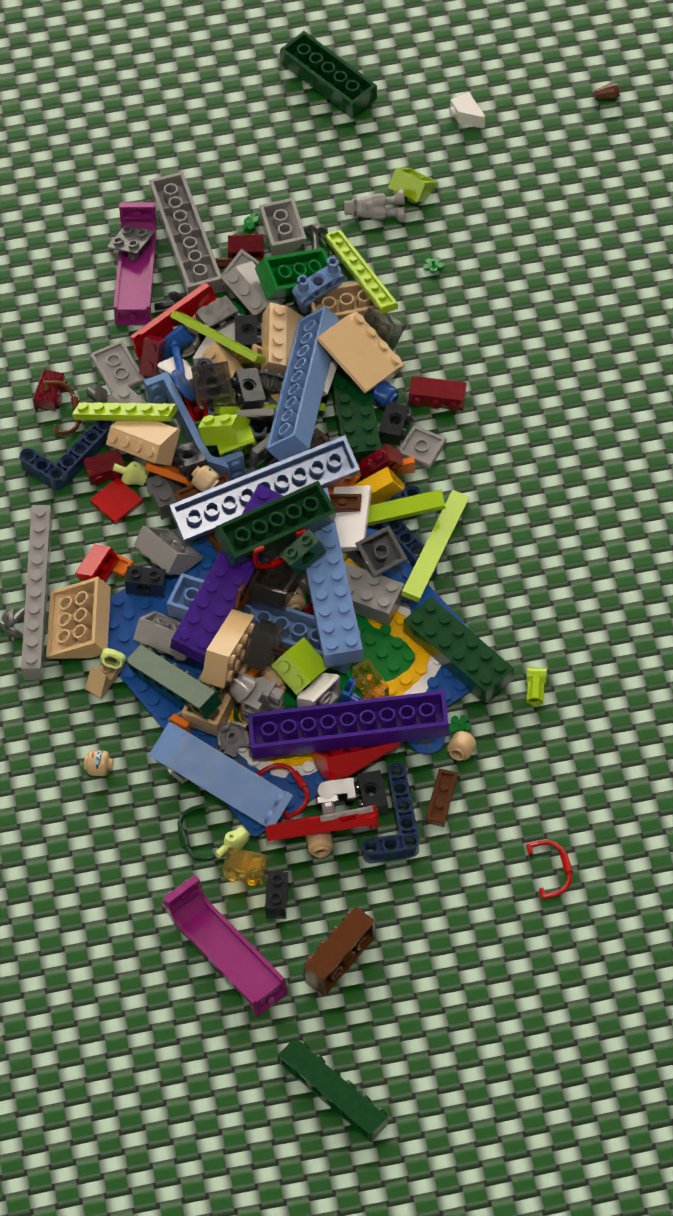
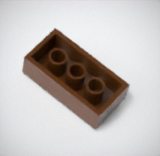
[304,907,376,997]

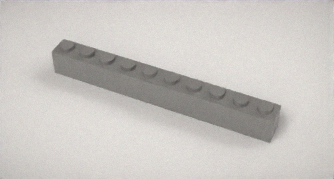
[21,505,53,680]

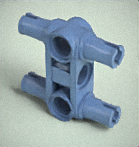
[292,256,345,313]

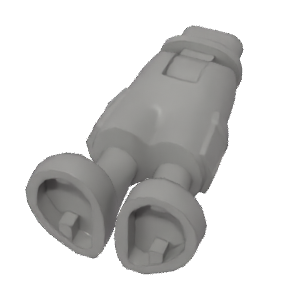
[344,189,405,223]

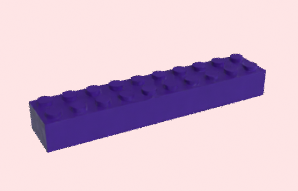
[170,484,283,665]
[248,690,450,760]

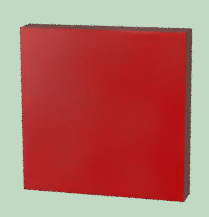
[90,477,143,525]

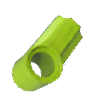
[526,667,547,706]

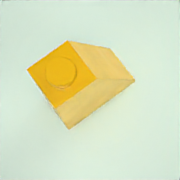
[353,467,405,505]

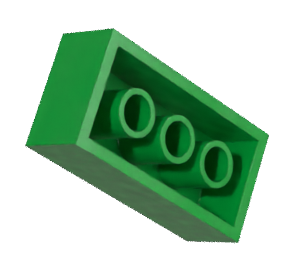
[255,248,328,300]

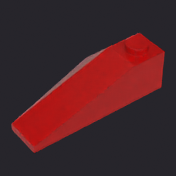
[312,742,400,781]

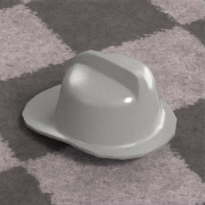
[229,673,258,705]

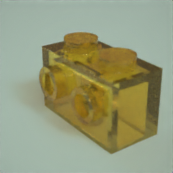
[351,658,389,700]
[222,847,269,886]

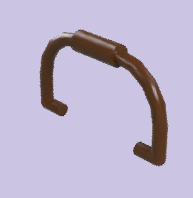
[43,380,81,435]
[234,561,261,611]

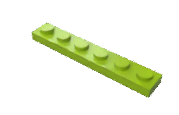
[72,402,178,421]

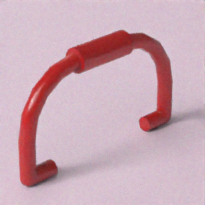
[253,529,306,569]
[256,763,310,820]
[526,840,573,899]

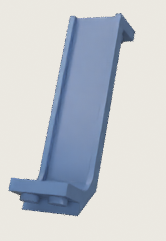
[144,371,245,481]
[148,722,293,827]

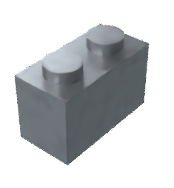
[196,296,238,331]

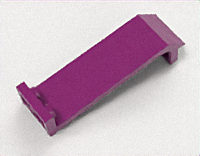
[114,202,157,325]
[162,875,289,1018]

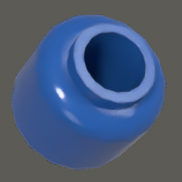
[371,381,399,408]

